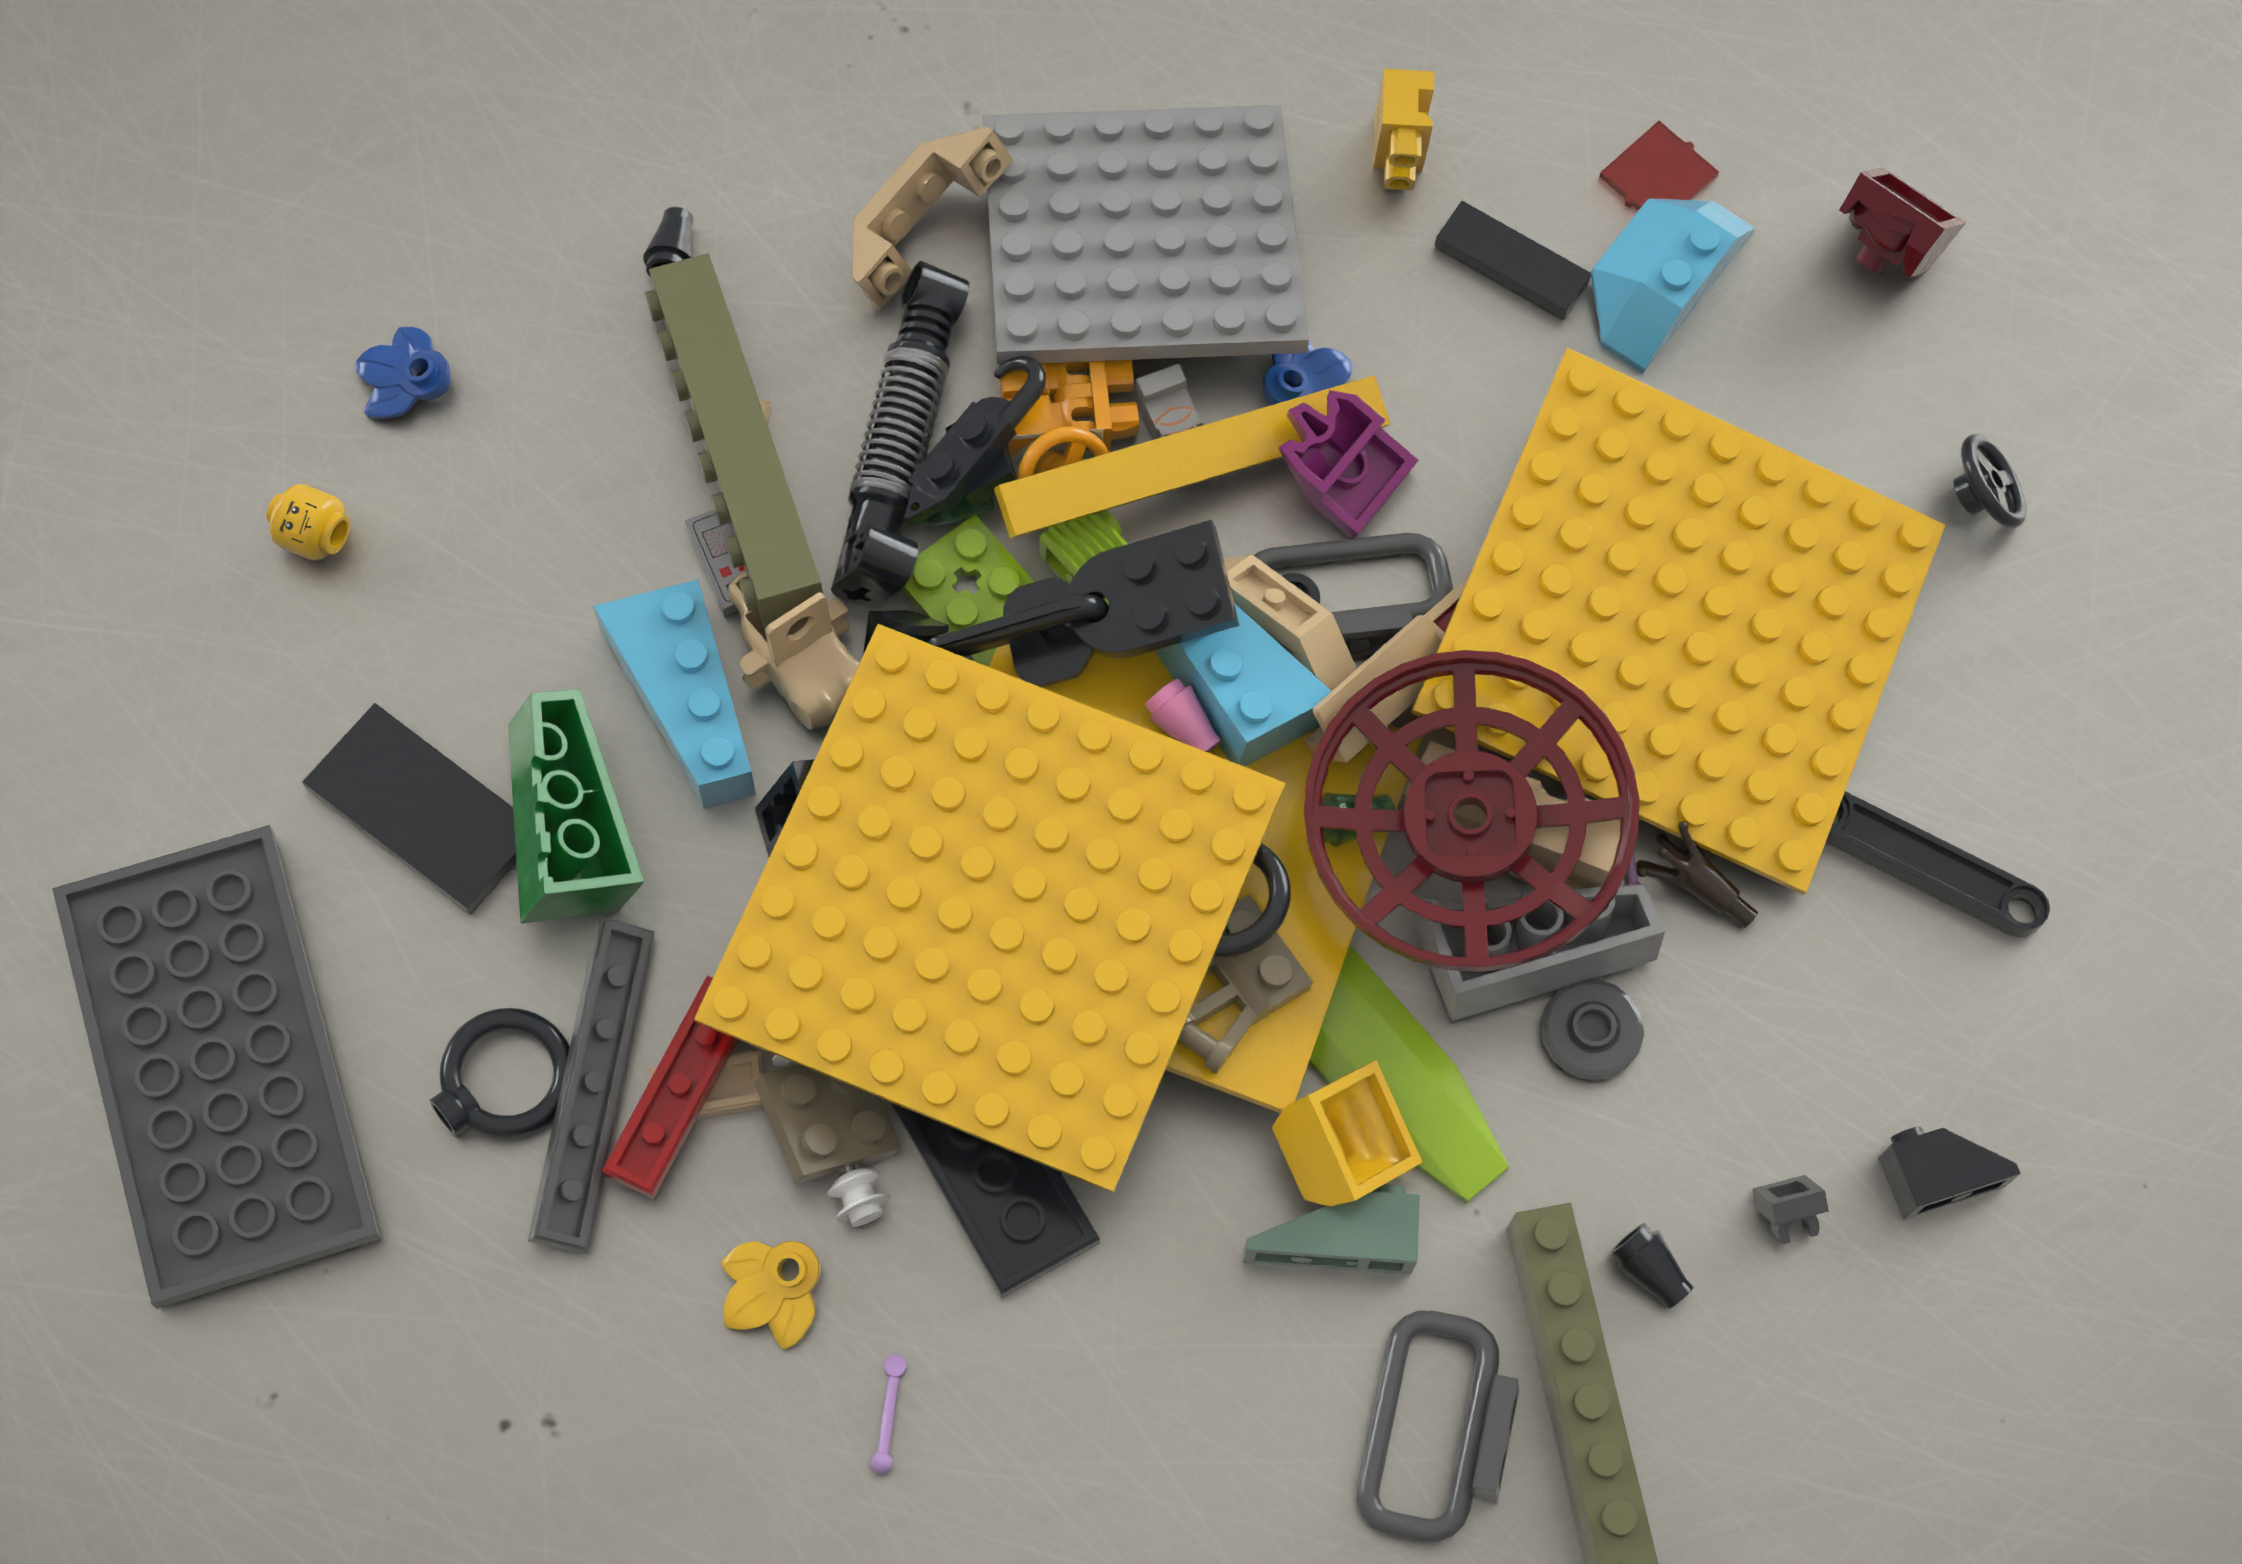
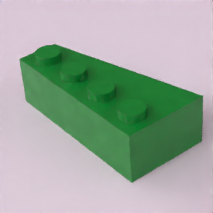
[508,689,644,924]

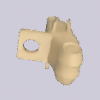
[728,572,859,730]

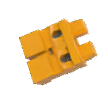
[999,360,1139,459]

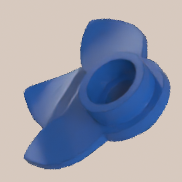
[354,327,451,419]
[1263,339,1353,405]

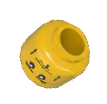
[266,484,351,561]

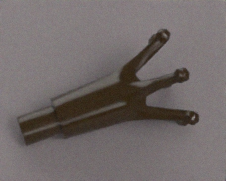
[1637,821,1758,928]

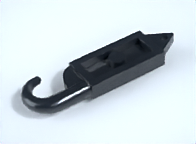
[905,356,1046,525]

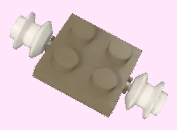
[754,1055,901,1227]

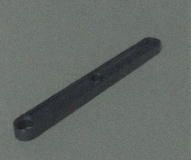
[1825,791,2050,938]

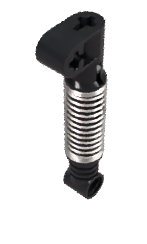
[831,261,969,607]

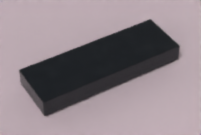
[1434,201,1591,319]

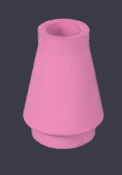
[1145,678,1222,753]

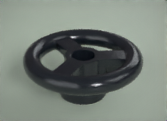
[1953,434,2027,528]

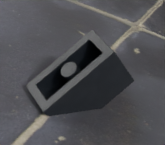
[1878,1126,2021,1220]

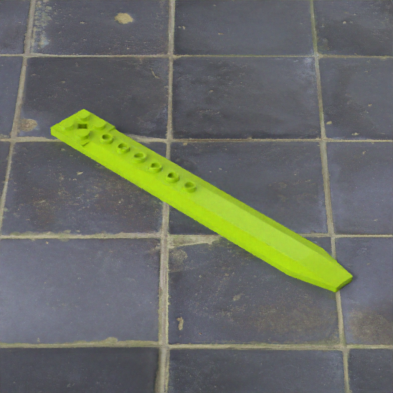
[901,514,1509,1204]

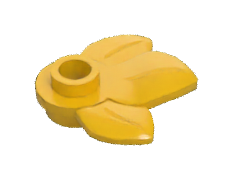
[721,1241,821,1349]

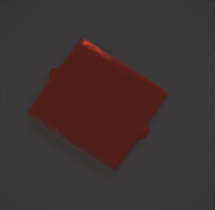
[1599,120,1719,211]

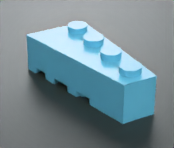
[593,579,756,808]
[1155,603,1331,767]

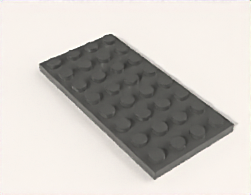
[52,825,381,1309]

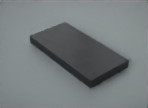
[302,703,516,914]
[892,1103,1100,1299]

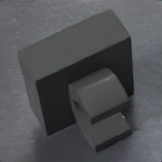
[1753,1175,1829,1244]

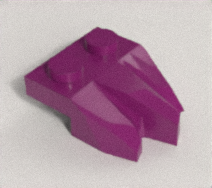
[1279,390,1419,539]

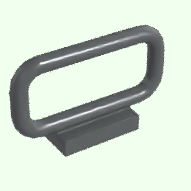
[1253,533,1453,661]
[1357,1310,1519,1542]

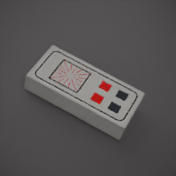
[685,509,745,617]

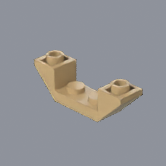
[852,127,1013,310]
[1224,554,1357,691]

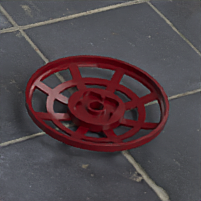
[1304,650,1640,972]

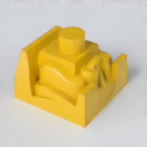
[1271,1060,1423,1207]

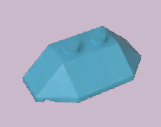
[1591,199,1755,373]

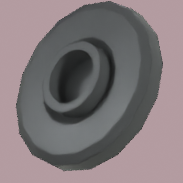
[1540,979,1644,1080]

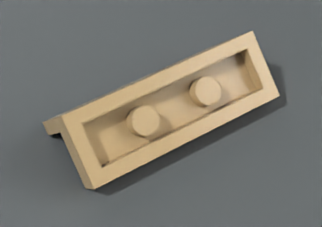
[1305,615,1441,763]

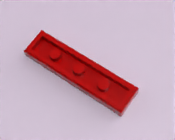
[601,975,738,1199]

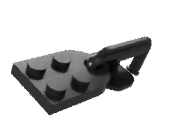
[927,520,1240,687]

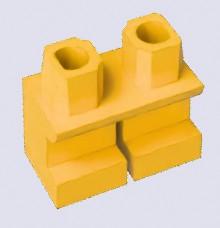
[1373,69,1435,190]

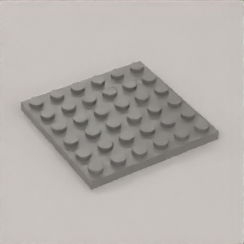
[983,105,1309,365]

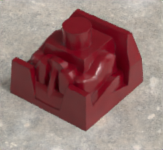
[1839,167,1966,278]

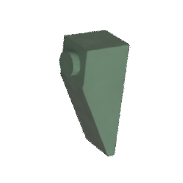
[1243,1184,1420,1274]

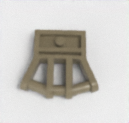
[1178,894,1313,1074]

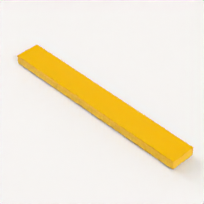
[994,375,1391,539]

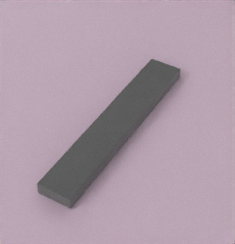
[528,917,655,1254]

